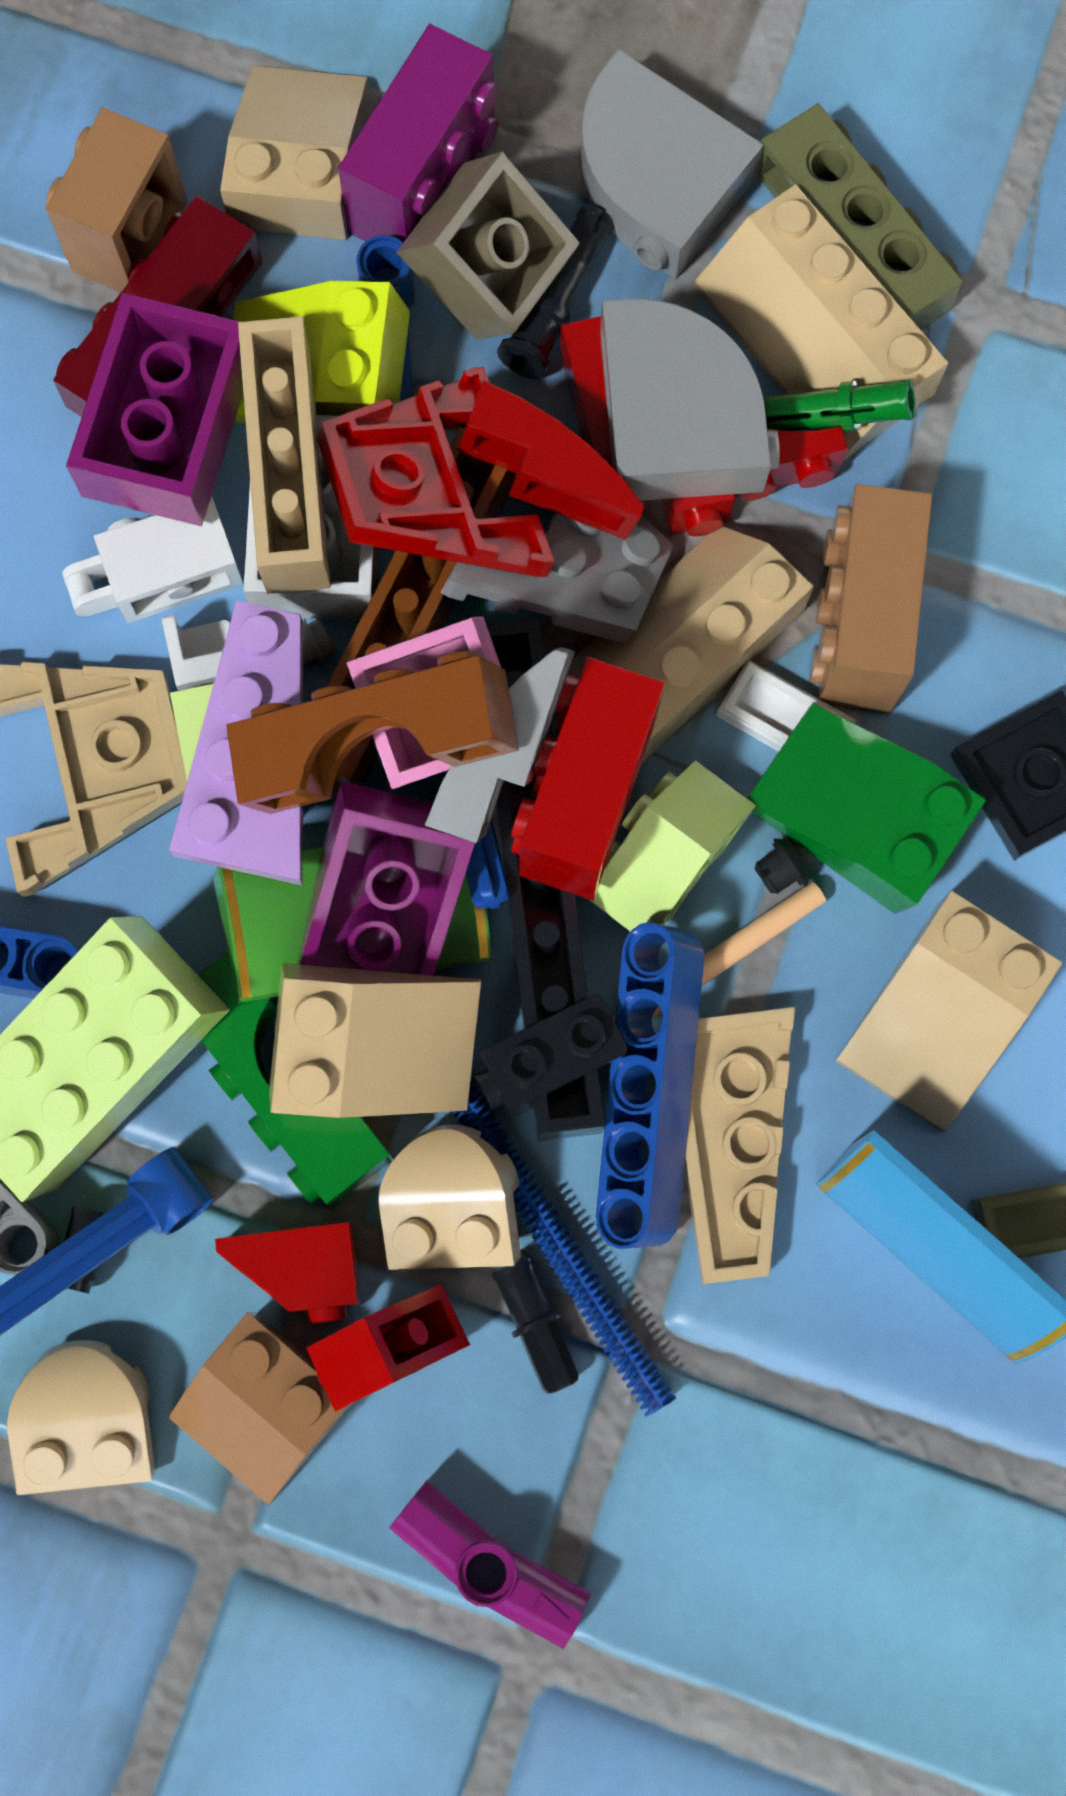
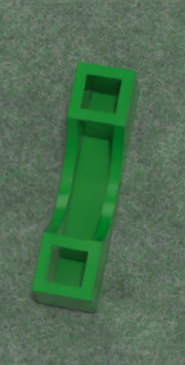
[193,951,394,1208]

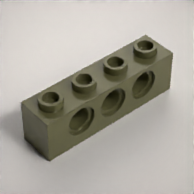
[757,103,963,330]

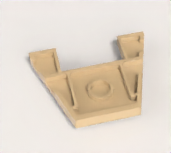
[0,662,187,897]

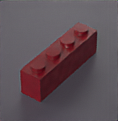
[53,195,263,417]

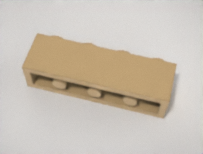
[238,316,331,594]

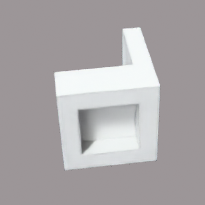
[161,615,230,691]

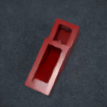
[457,380,644,540]

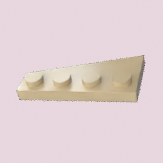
[685,1007,795,1285]

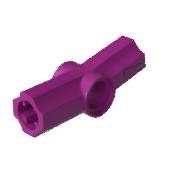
[389,1480,591,1649]

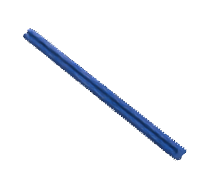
[453,1081,676,1417]

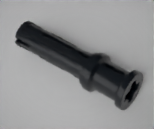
[497,205,614,379]

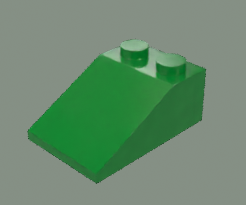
[747,703,986,914]

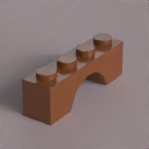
[226,651,519,814]

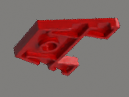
[317,367,555,577]

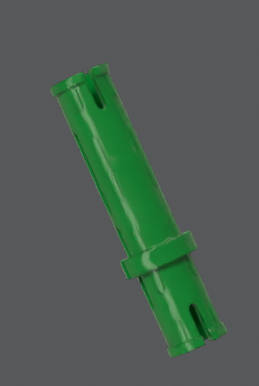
[763,379,916,432]

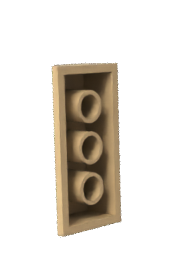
[694,184,948,460]
[566,526,814,763]

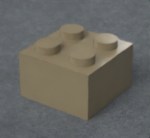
[396,152,580,339]

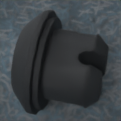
[754,838,810,894]

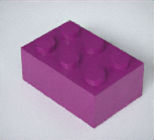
[338,23,499,243]
[66,293,243,527]

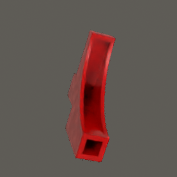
[560,316,848,537]

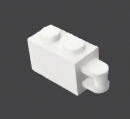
[62,496,244,624]

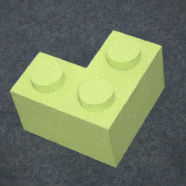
[588,760,756,931]

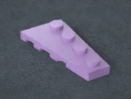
[169,600,303,886]

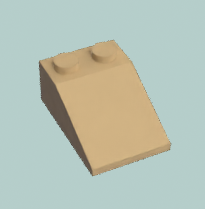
[220,65,368,240]
[835,890,1063,1133]
[269,963,481,1118]

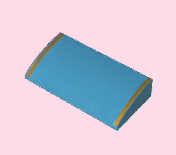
[816,1130,1066,1363]

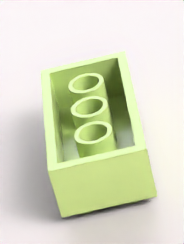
[0,916,230,1202]

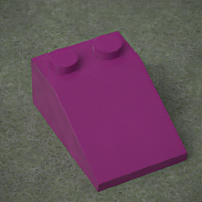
[297,781,475,976]

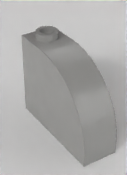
[580,49,764,280]
[600,299,779,500]

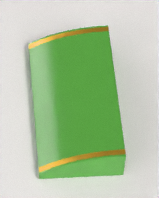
[214,847,492,1003]

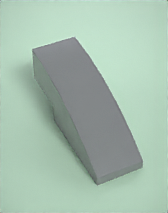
[425,647,575,843]

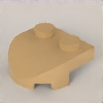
[379,1125,521,1270]
[7,1340,155,1495]

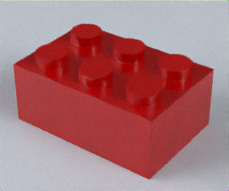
[511,656,665,901]

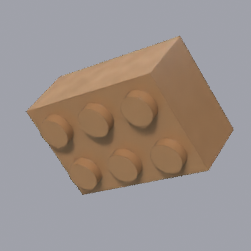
[809,484,932,714]

